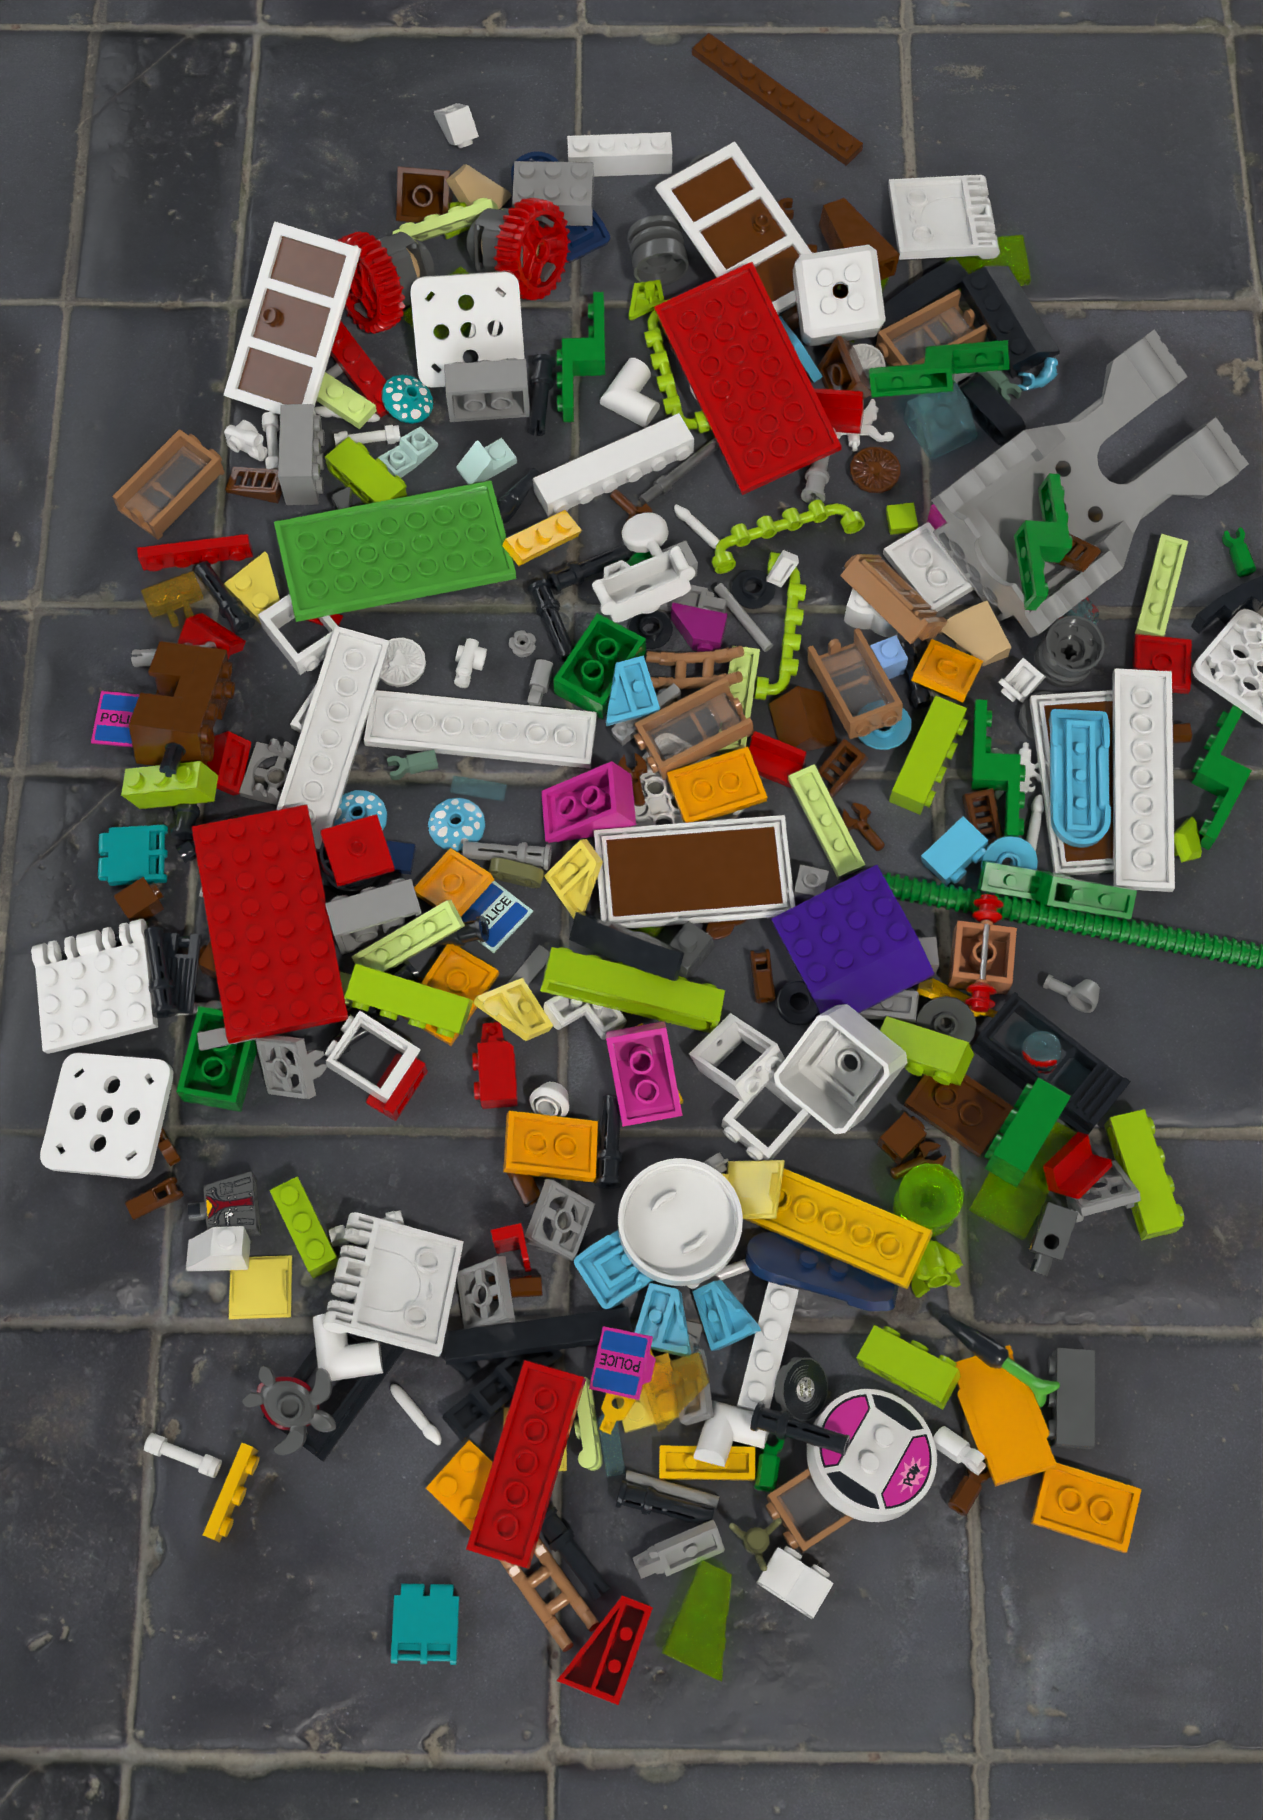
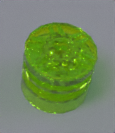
[893,1163,964,1238]

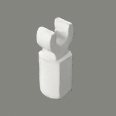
[933,1426,986,1475]

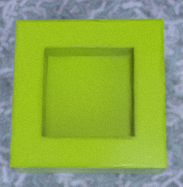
[886,502,918,535]

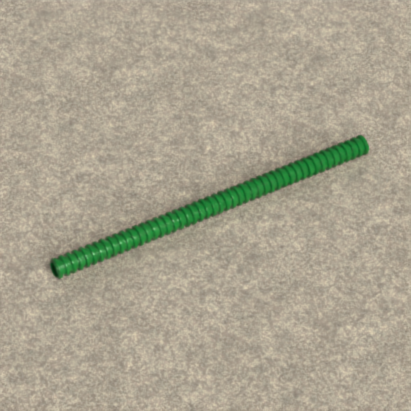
[881,871,1263,970]

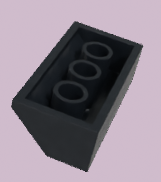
[961,266,1060,379]

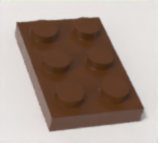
[904,1074,1014,1157]

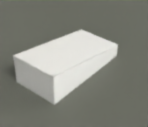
[766,550,799,587]

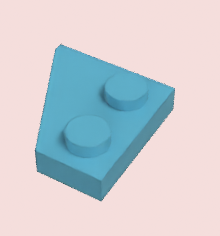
[605,655,660,726]

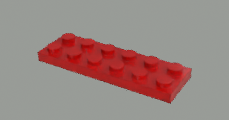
[466,1360,586,1569]

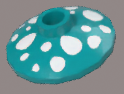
[382,375,433,424]

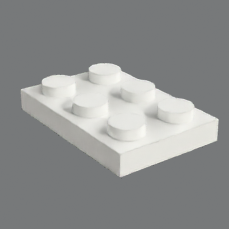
[883,522,974,612]

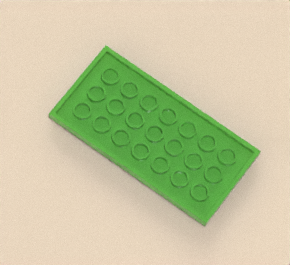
[274,481,516,622]

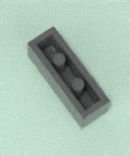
[1046,1348,1095,1450]

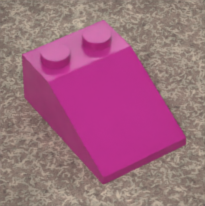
[541,761,636,843]
[606,1021,682,1127]

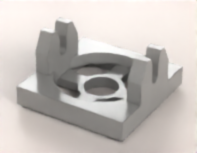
[239,738,295,805]
[256,1035,327,1099]
[1066,1160,1141,1223]
[524,1179,595,1261]
[457,1256,515,1329]

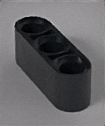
[954,374,1026,446]

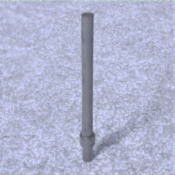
[639,438,719,505]

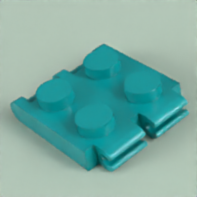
[98,825,168,886]
[391,1583,460,1665]

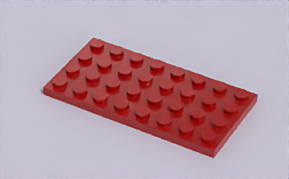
[654,262,842,495]
[192,805,348,1044]

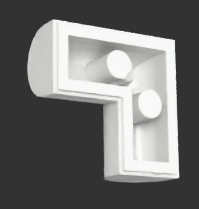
[600,358,660,428]
[544,995,627,1040]
[313,1314,383,1381]
[694,1400,769,1467]

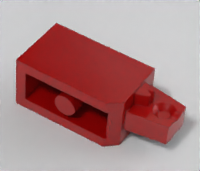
[472,1022,518,1109]

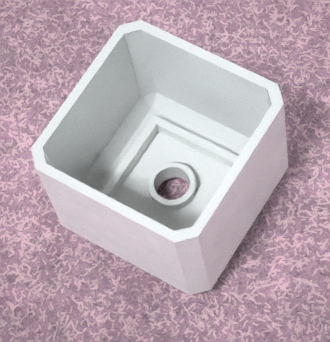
[793,245,886,346]
[774,1004,908,1134]

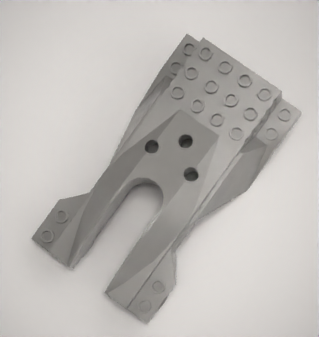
[931,329,1249,638]

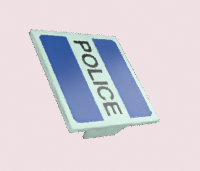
[461,881,533,953]

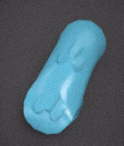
[1018,357,1058,391]

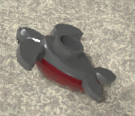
[242,1366,336,1456]

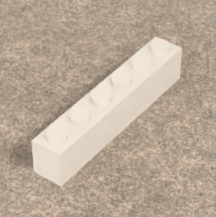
[533,413,694,518]

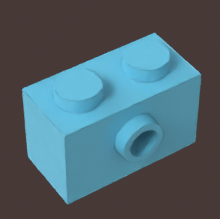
[921,816,988,886]

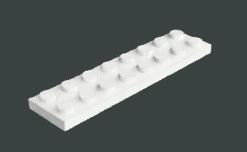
[276,626,390,852]
[1112,669,1175,892]
[364,690,597,769]

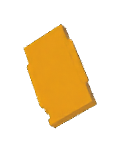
[955,1345,1057,1487]

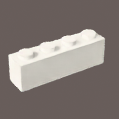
[567,132,672,177]
[737,1282,799,1411]

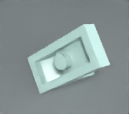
[456,438,517,485]

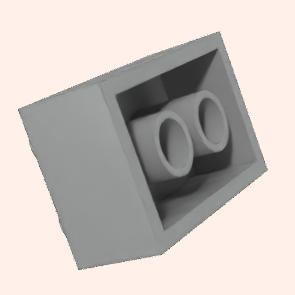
[512,161,594,226]
[444,358,530,422]
[278,404,325,505]
[325,879,422,955]

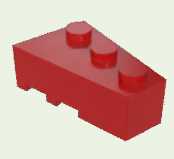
[556,1595,653,1706]

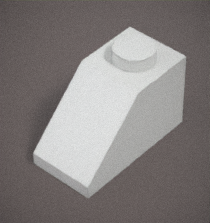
[434,103,479,148]
[186,1226,251,1271]

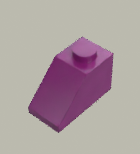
[671,603,727,652]

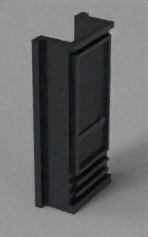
[971,992,1131,1135]
[263,1299,406,1462]

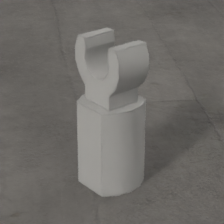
[527,659,554,707]

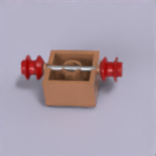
[948,894,1017,1012]

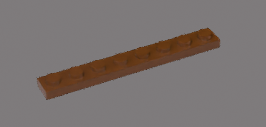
[692,33,863,166]

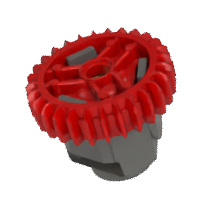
[467,198,571,300]
[337,231,435,334]

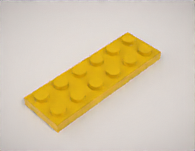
[744,1168,933,1289]

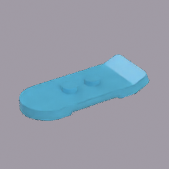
[1049,709,1111,848]
[574,1230,654,1310]

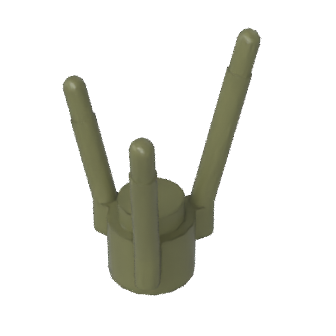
[729,1518,782,1571]

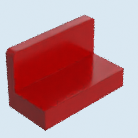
[814,388,864,434]
[177,613,246,659]
[206,731,252,796]
[749,731,807,789]
[366,1054,428,1121]
[1043,1132,1113,1199]
[491,1223,532,1272]

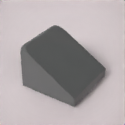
[332,487,353,510]

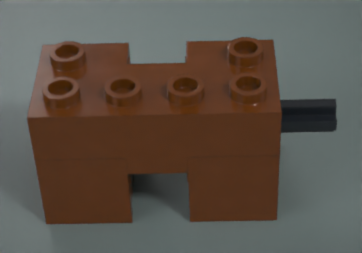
[129,641,235,777]

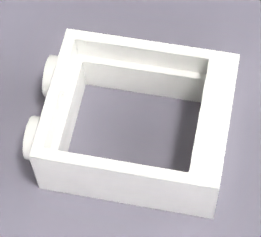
[258,594,337,675]
[324,1011,421,1104]
[689,1013,785,1103]
[722,1075,811,1161]

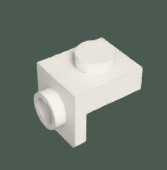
[998,658,1045,702]

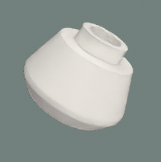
[529,1082,569,1117]

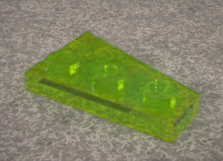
[661,1560,732,1682]

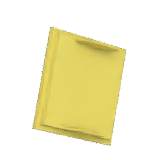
[722,1160,785,1219]
[229,1255,292,1320]

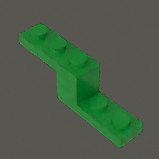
[557,292,605,422]
[869,340,1010,397]
[1014,473,1072,611]
[971,699,1026,837]
[1192,705,1252,850]
[978,860,1137,919]

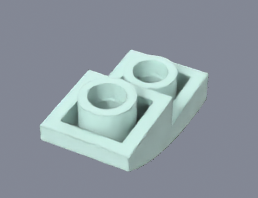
[378,426,438,478]

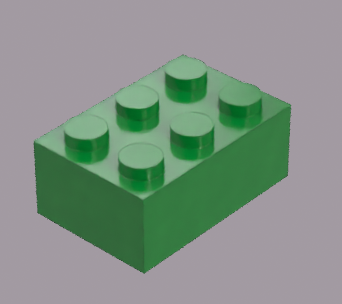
[553,613,646,720]
[176,1006,257,1112]
[984,1077,1071,1188]

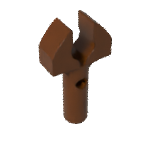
[610,489,652,522]
[618,753,647,807]
[842,803,885,851]
[158,1127,181,1166]
[890,1141,946,1180]

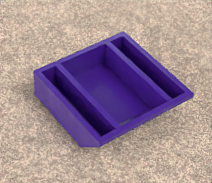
[771,865,935,1014]

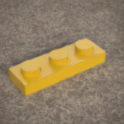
[502,510,582,566]
[203,1443,259,1542]
[659,1445,755,1481]

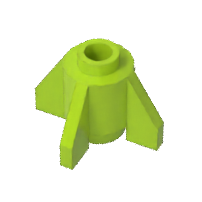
[911,1239,963,1298]

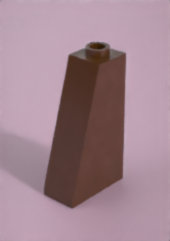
[819,198,900,280]

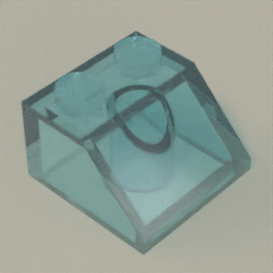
[904,381,978,461]

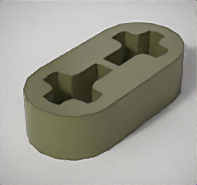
[488,858,544,888]

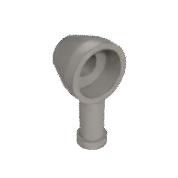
[1043,974,1100,1013]

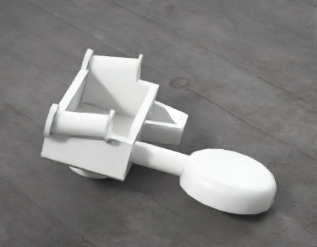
[592,513,695,622]

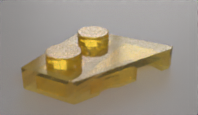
[643,1351,710,1432]

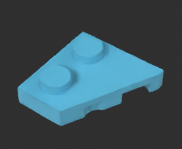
[779,316,823,383]
[692,1280,761,1351]
[634,1283,692,1358]

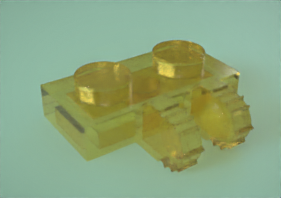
[141,571,204,628]

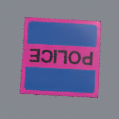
[91,691,140,747]
[589,1326,656,1400]

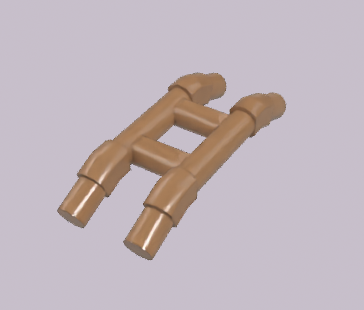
[645,646,744,690]
[499,1538,600,1652]

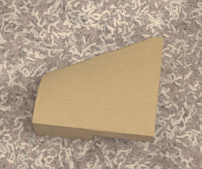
[446,164,512,210]
[939,601,1011,666]

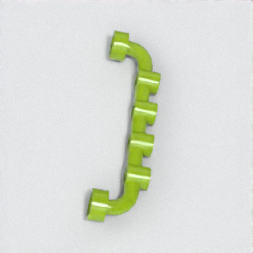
[644,298,710,434]
[711,500,865,574]
[754,552,806,700]

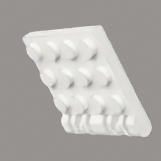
[888,175,1000,260]
[31,919,158,1054]
[323,1212,464,1357]

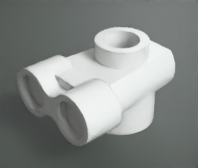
[224,420,268,461]
[454,638,487,688]

